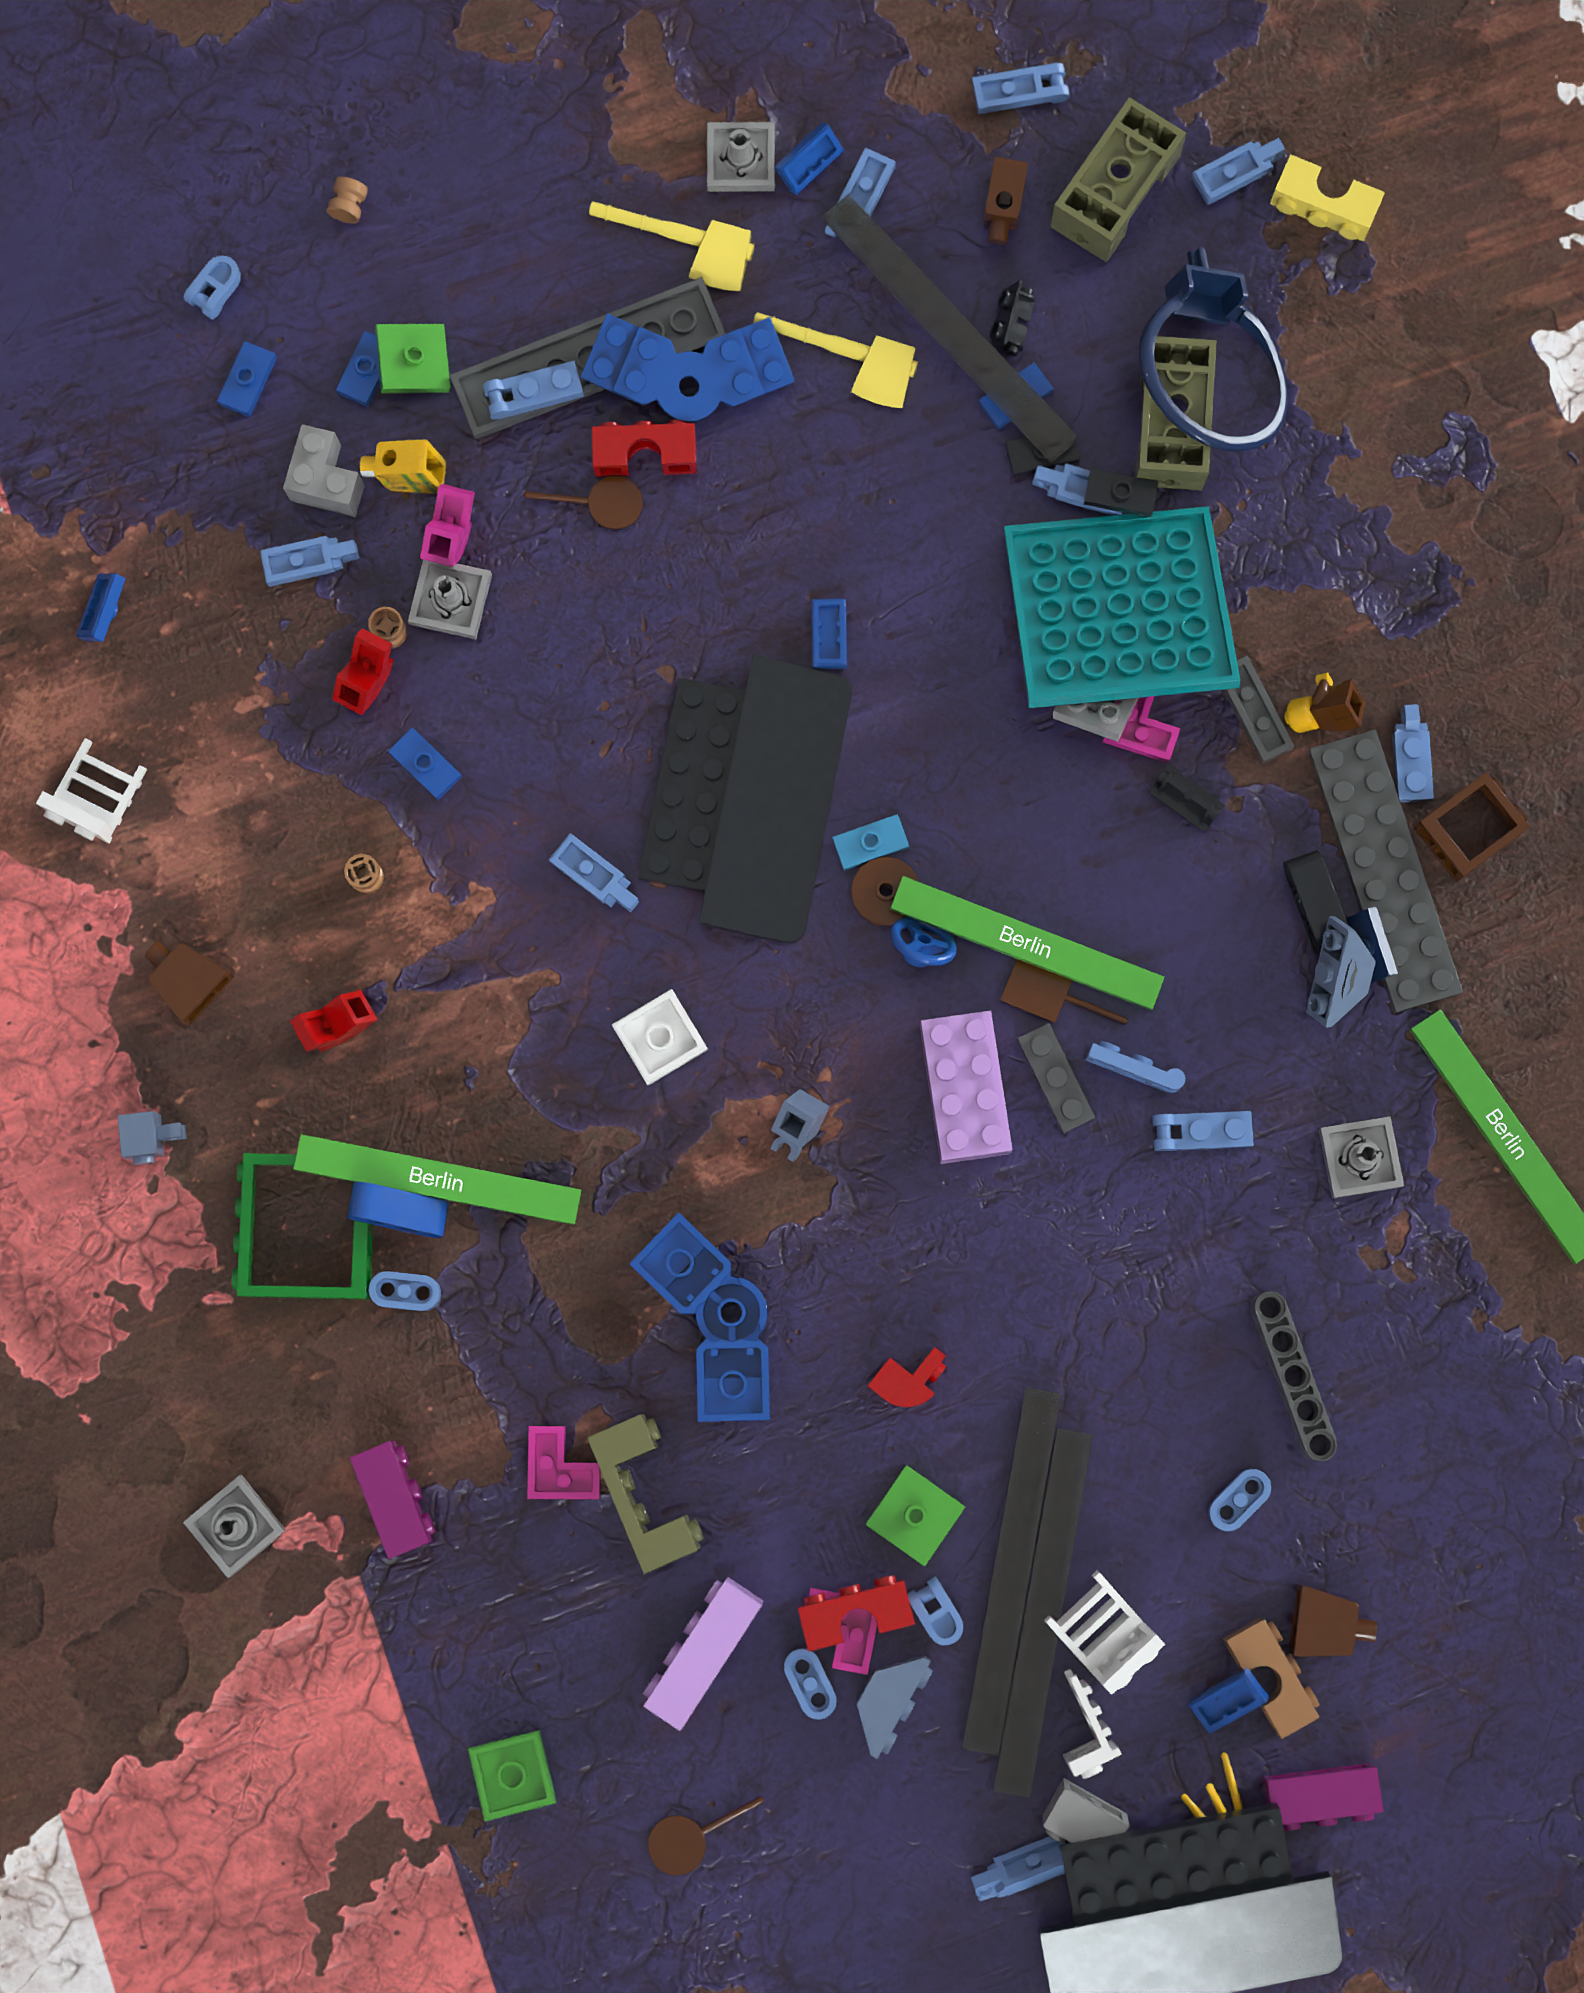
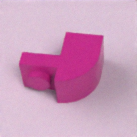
[420,484,475,567]

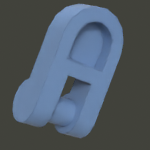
[183,256,241,319]
[907,1576,963,1645]

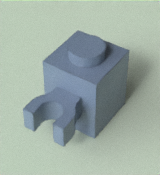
[770,1089,830,1162]
[118,1111,187,1165]

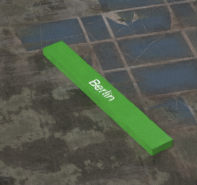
[890,876,1164,1011]
[1409,1009,1584,1264]
[293,1134,581,1225]

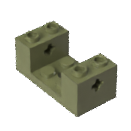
[1050,97,1186,263]
[1134,336,1217,491]
[587,1414,704,1574]

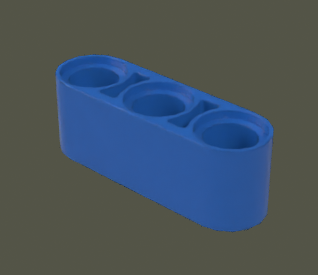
[347,1182,449,1238]

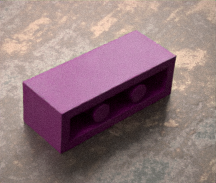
[349,1441,435,1559]
[1262,1763,1383,1831]

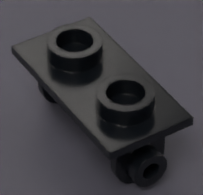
[989,280,1035,356]
[1148,765,1225,833]

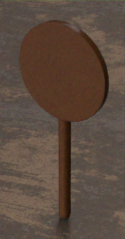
[524,476,643,530]
[648,1796,764,1876]

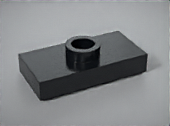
[1005,427,1080,478]
[1083,468,1158,518]

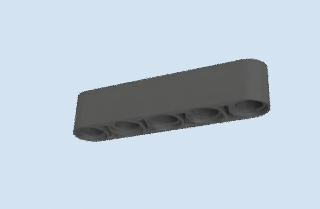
[1250,1291,1337,1461]

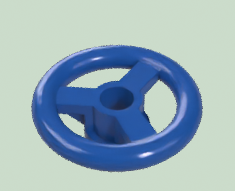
[890,917,957,967]

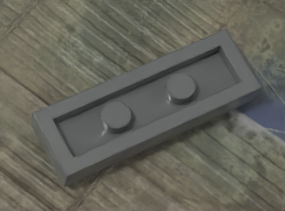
[1223,656,1295,764]
[1017,1023,1095,1134]

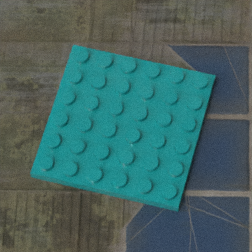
[1004,506,1241,708]

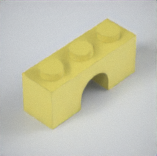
[1270,154,1385,242]

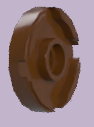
[851,857,919,926]

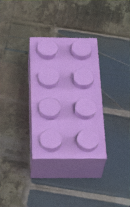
[920,1011,1013,1164]
[643,1577,763,1731]

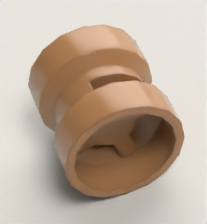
[326,177,368,224]
[368,607,407,649]
[344,854,384,894]

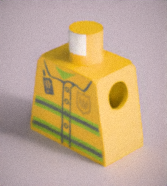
[360,440,446,494]

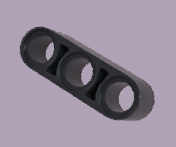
[1283,850,1348,956]

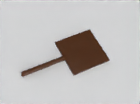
[1000,959,1128,1025]

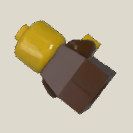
[1284,673,1366,733]

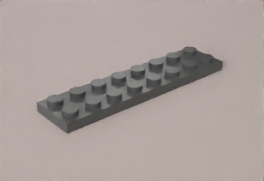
[450,277,726,440]
[1308,729,1463,1014]

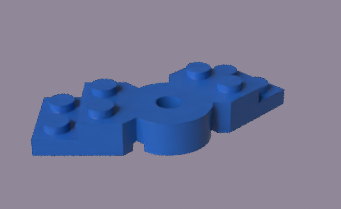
[580,313,795,422]
[630,1212,770,1422]

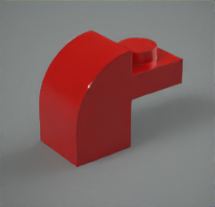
[332,628,394,715]
[290,990,378,1052]
[867,1347,947,1407]

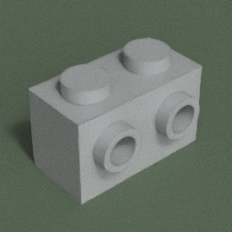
[1042,1778,1129,1843]

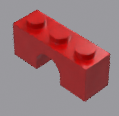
[592,419,697,477]
[797,1575,915,1652]

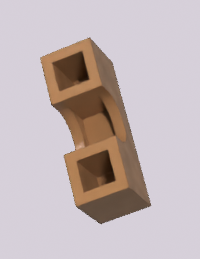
[1222,1617,1320,1739]

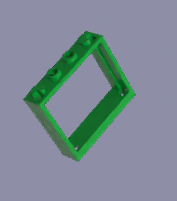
[232,1153,374,1300]

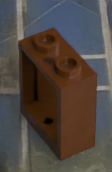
[1413,772,1530,883]

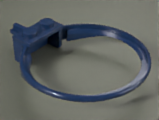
[1139,247,1288,452]

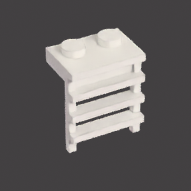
[36,738,147,843]
[1044,1571,1165,1695]
[1063,1669,1122,1779]

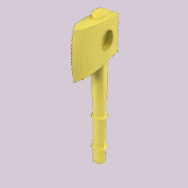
[589,202,754,291]
[753,312,918,408]

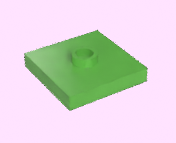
[375,324,450,393]
[865,1465,965,1566]
[468,1729,557,1821]

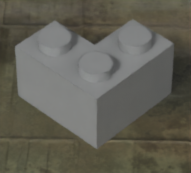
[283,424,365,517]

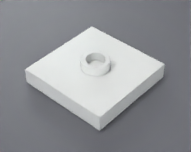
[612,989,708,1085]

